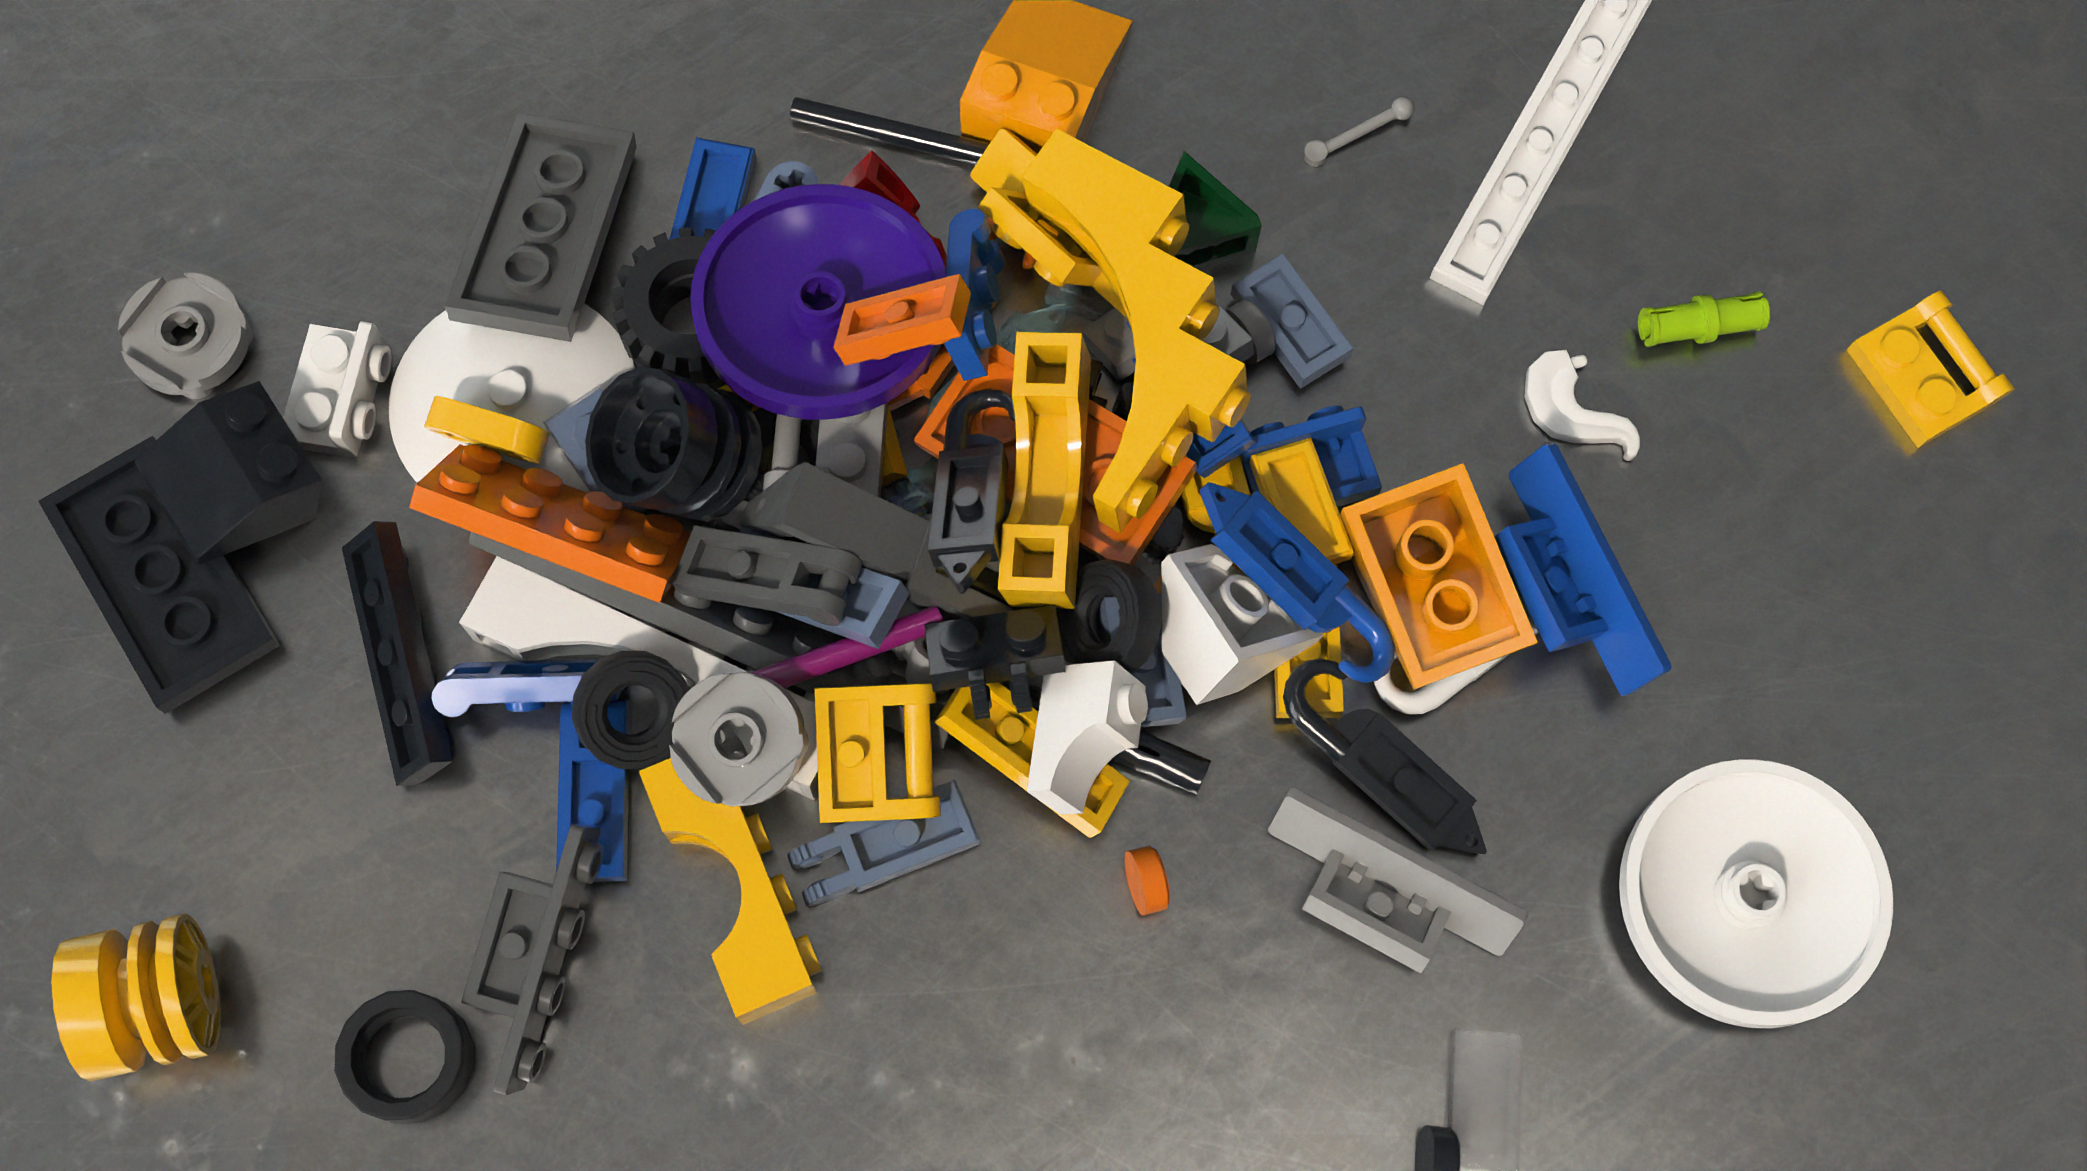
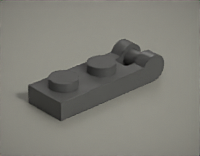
[671,526,863,626]

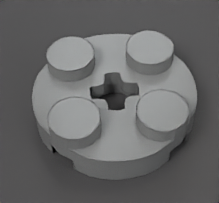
[118,272,253,399]
[669,672,809,806]

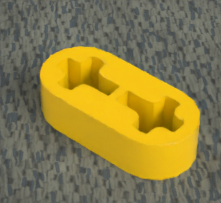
[424,396,550,464]

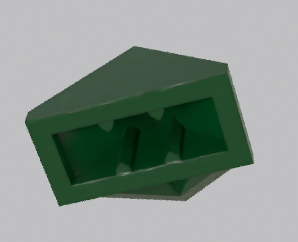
[1169,151,1262,269]

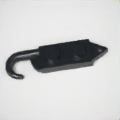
[928,388,1015,594]
[1283,658,1487,854]

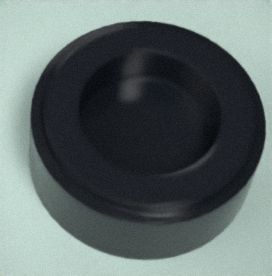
[1415,1125,1460,1171]

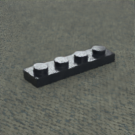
[342,521,453,786]

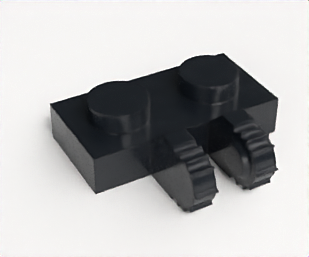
[924,605,1066,720]

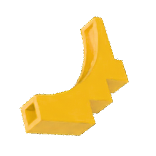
[1022,128,1251,534]

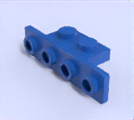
[1494,443,1671,696]

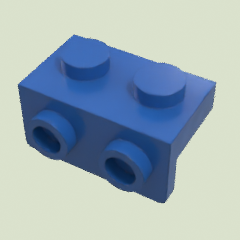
[1239,405,1382,507]

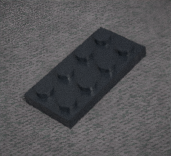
[38,436,280,714]

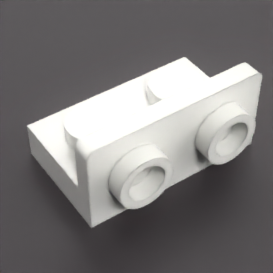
[283,321,392,459]

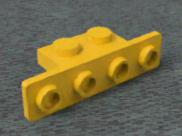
[970,129,1127,318]

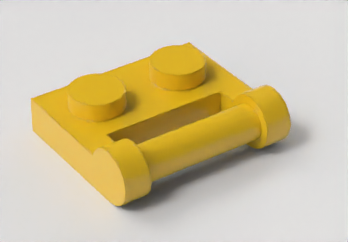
[1846,290,2015,448]
[814,683,941,823]

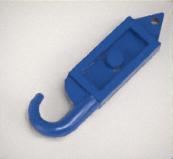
[1199,482,1395,683]

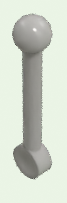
[1303,96,1414,167]

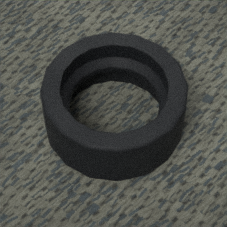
[334,990,474,1124]

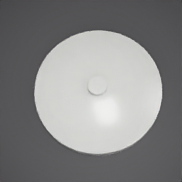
[389,304,636,493]
[1619,759,1893,1028]

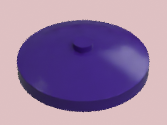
[690,184,947,420]

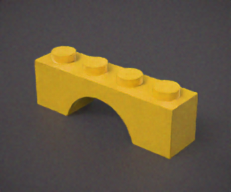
[998,332,1091,609]
[639,758,822,1025]

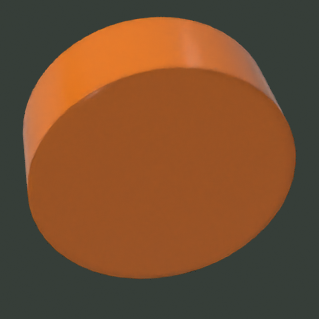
[1124,845,1170,916]

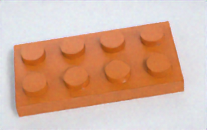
[913,344,1197,565]
[409,444,691,603]

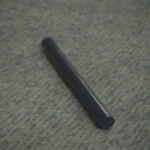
[790,97,990,165]

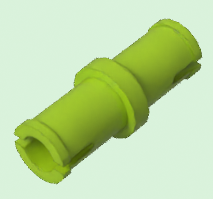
[1638,291,1770,347]

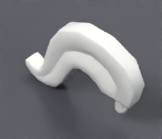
[1524,350,1640,461]

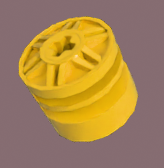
[51,913,221,1082]

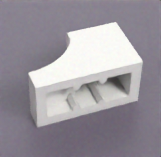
[1027,661,1148,815]

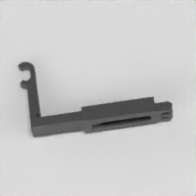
[703,462,1103,665]

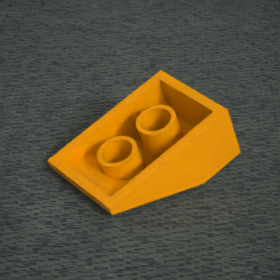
[960,0,1133,154]
[1340,463,1538,690]

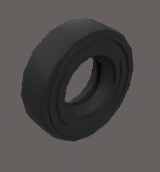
[1057,559,1162,674]
[572,651,689,769]

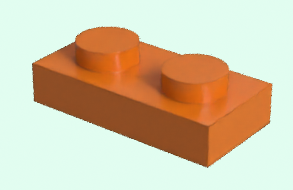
[833,274,971,366]

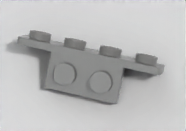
[1268,788,1528,973]

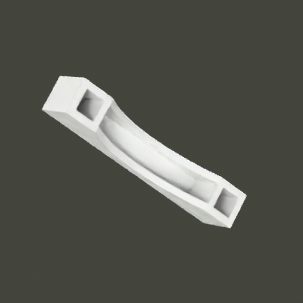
[459,556,819,800]

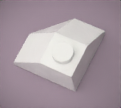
[1161,544,1323,705]

